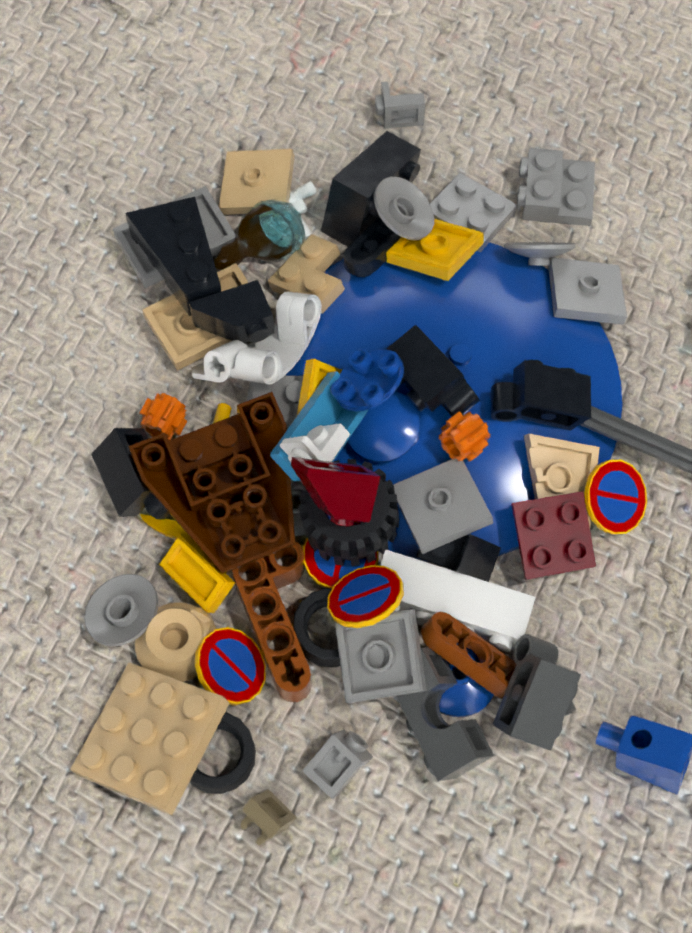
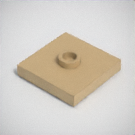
[219,149,295,215]

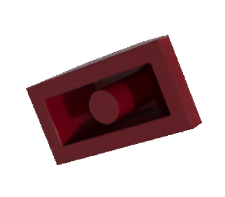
[290,457,381,526]

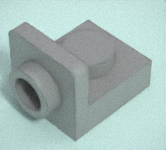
[375,82,425,129]
[302,730,373,799]

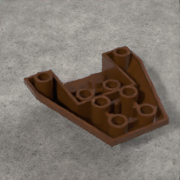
[129,392,295,574]

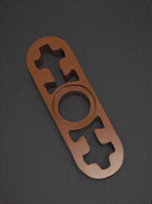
[421,612,516,699]

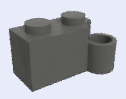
[492,634,581,751]

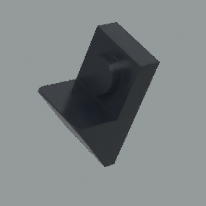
[416,534,501,582]

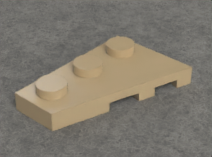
[524,434,600,527]

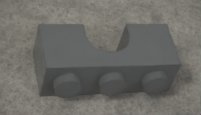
[393,648,494,781]

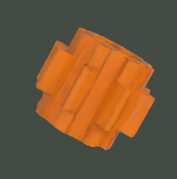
[139,393,187,441]
[439,411,490,462]

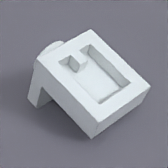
[280,423,350,463]

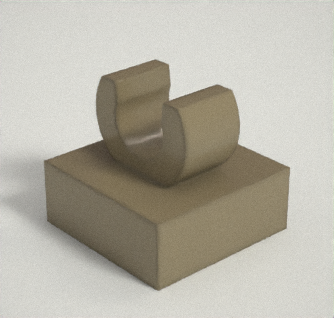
[240,789,297,846]

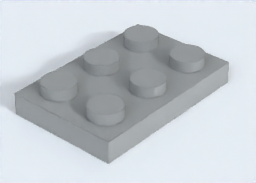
[113,186,237,288]

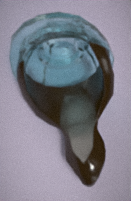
[214,199,305,269]

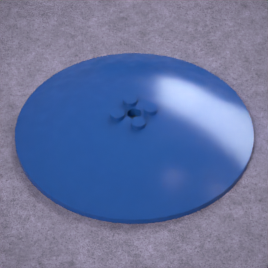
[285,243,623,563]

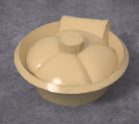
[135,602,217,682]

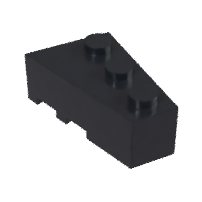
[321,131,421,247]
[125,197,222,316]

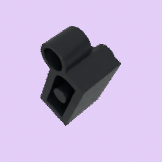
[387,325,480,416]
[491,360,591,430]
[91,428,170,520]

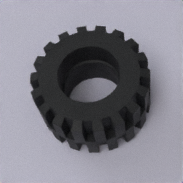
[299,459,399,567]

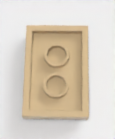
[142,263,249,371]

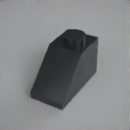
[189,280,275,343]

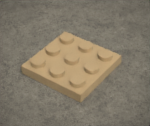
[70,662,230,815]

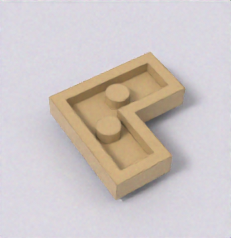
[268,234,345,314]

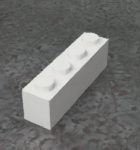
[380,550,536,652]

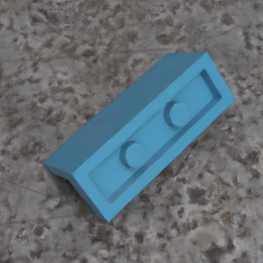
[270,371,368,481]

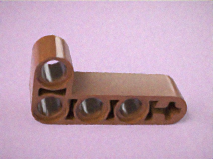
[232,541,312,703]

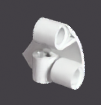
[192,292,322,385]

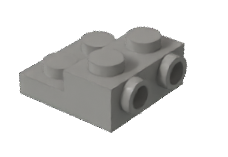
[517,148,595,226]

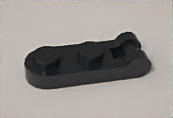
[344,217,401,277]

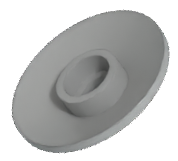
[374,177,434,240]
[504,242,575,265]
[85,574,159,646]

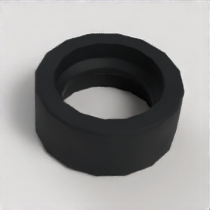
[293,588,341,667]
[190,712,256,794]

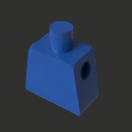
[595,716,692,795]

